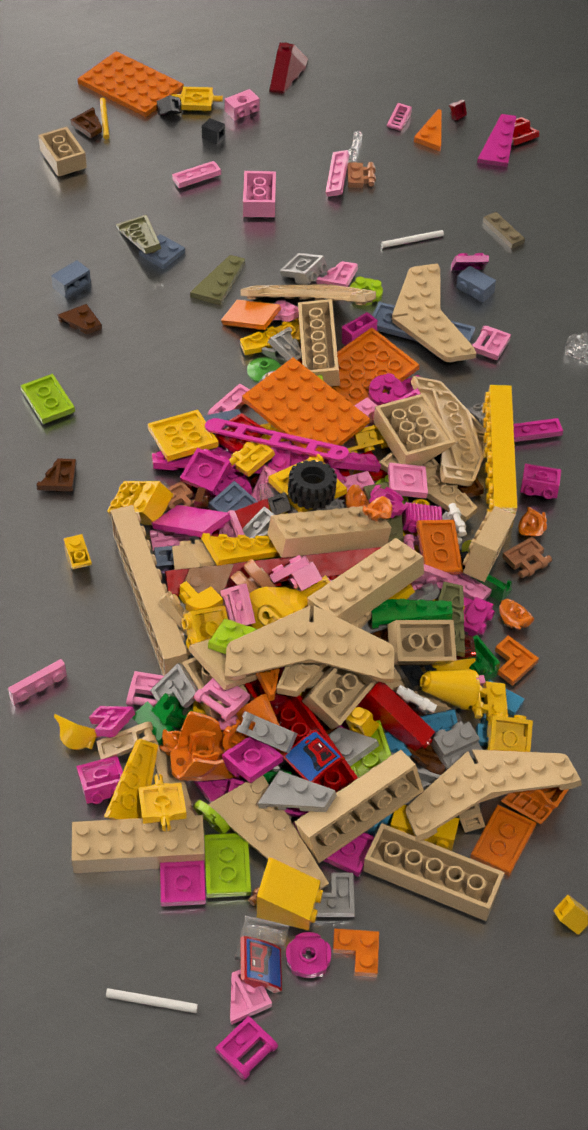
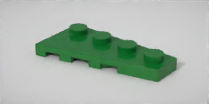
[372,599,453,629]

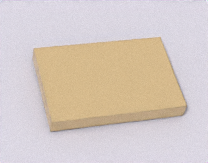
[189,639,257,690]

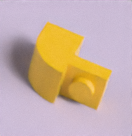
[179,581,223,612]

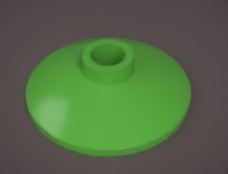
[247,357,281,382]

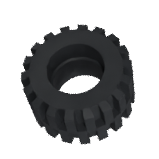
[288,460,337,510]

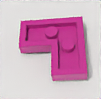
[89,706,135,738]

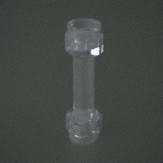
[348,131,363,161]

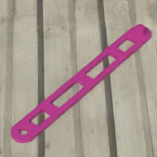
[205,418,349,461]

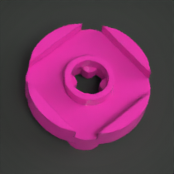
[368,373,404,405]
[369,485,407,518]
[286,932,331,978]

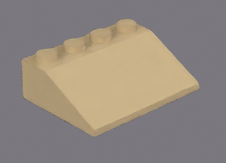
[374,393,456,466]

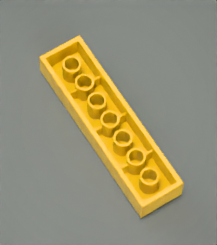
[482,385,517,528]

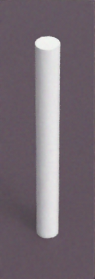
[381,230,444,248]
[106,988,198,1013]

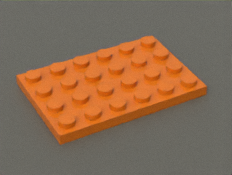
[78,51,184,117]
[330,327,420,406]
[242,357,370,459]

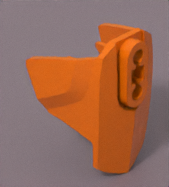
[170,711,242,781]

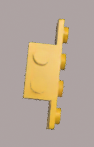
[347,425,389,453]

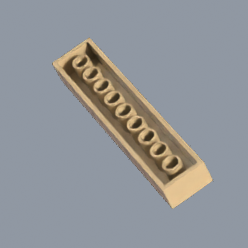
[111,505,191,676]

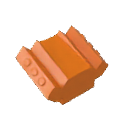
[501,787,569,824]

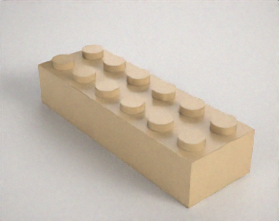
[298,299,340,386]
[267,506,392,558]
[307,538,424,624]
[295,750,424,863]
[72,815,205,873]
[363,823,505,921]

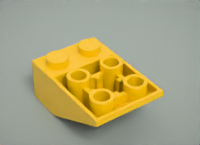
[107,481,174,525]

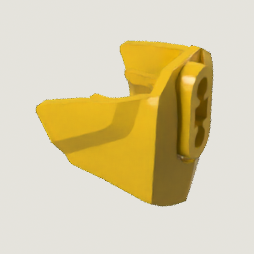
[249,587,309,629]

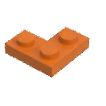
[495,635,539,686]
[333,928,379,977]

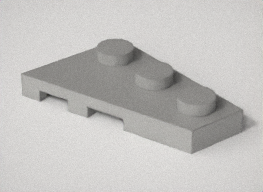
[258,770,337,812]

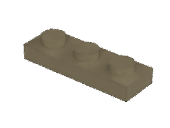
[483,212,525,249]

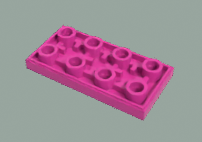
[152,505,231,538]

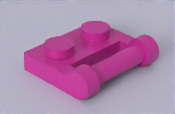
[215,1016,278,1080]

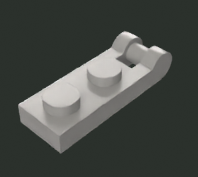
[236,711,297,753]

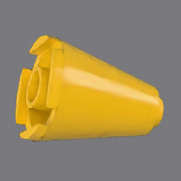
[420,669,480,710]

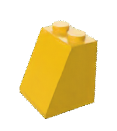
[257,857,323,931]

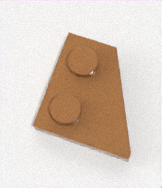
[185,564,233,596]

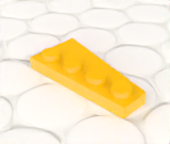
[240,317,301,355]

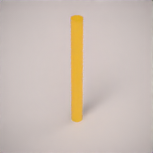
[100,98,110,140]

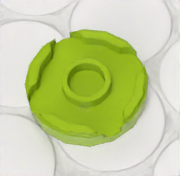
[193,800,230,834]

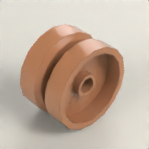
[230,559,276,593]

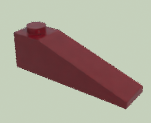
[269,42,308,94]

